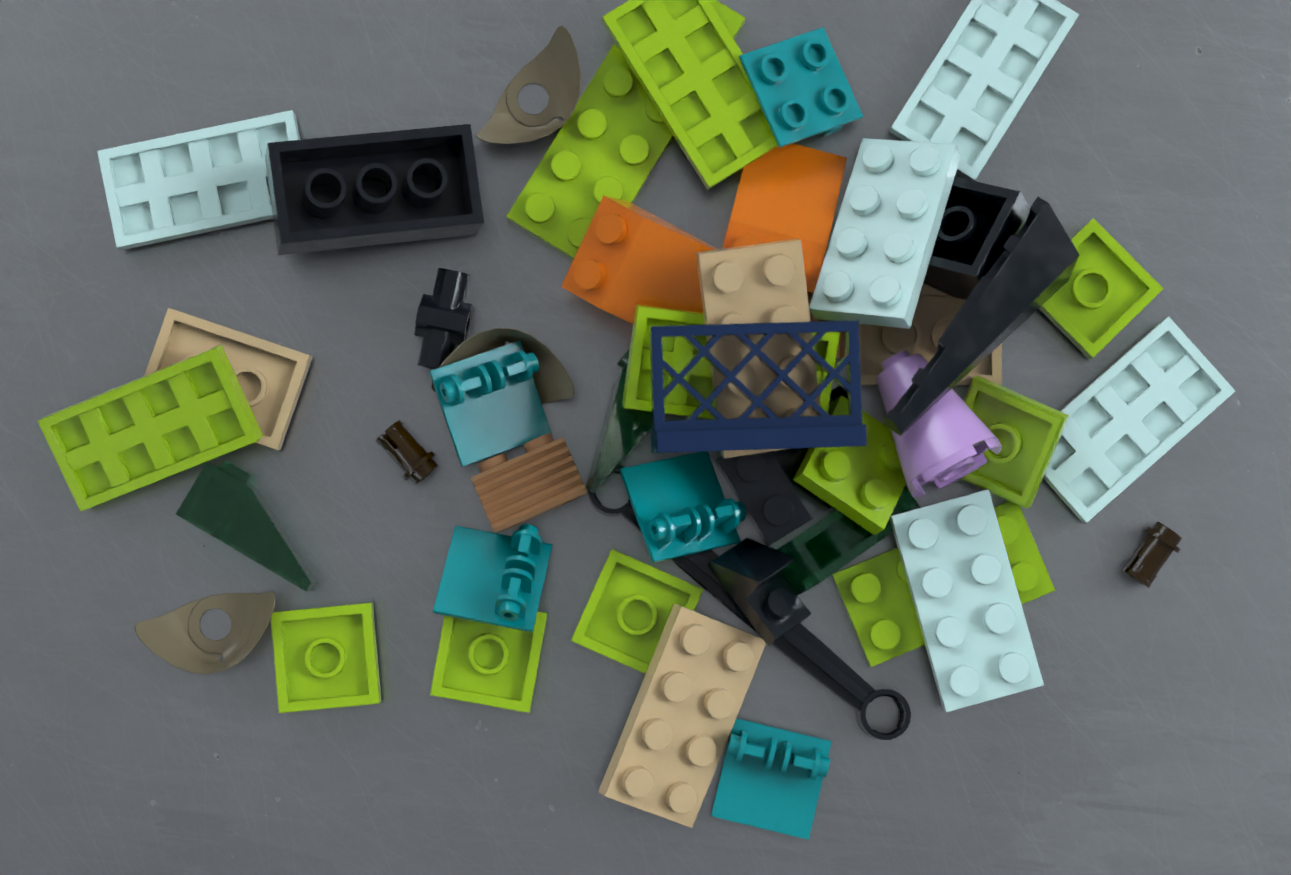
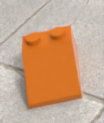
[722,143,847,294]
[561,195,717,324]

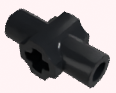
[414,268,473,369]

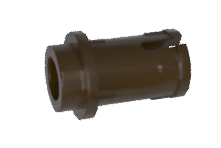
[376,420,439,485]
[1122,521,1182,588]

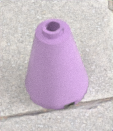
[876,350,1002,497]

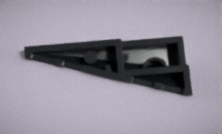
[883,197,1079,436]

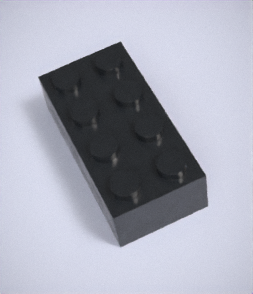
[265,124,484,255]

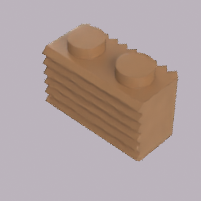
[471,433,588,534]

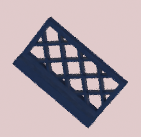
[649,320,867,453]

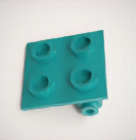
[739,27,864,148]
[429,341,552,467]
[619,451,746,563]
[433,524,553,633]
[711,718,832,840]

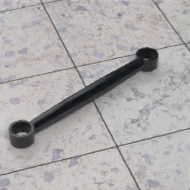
[588,464,911,740]

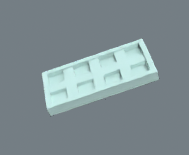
[889,0,1079,181]
[97,110,301,250]
[809,138,961,329]
[1043,316,1235,523]
[890,489,1044,712]

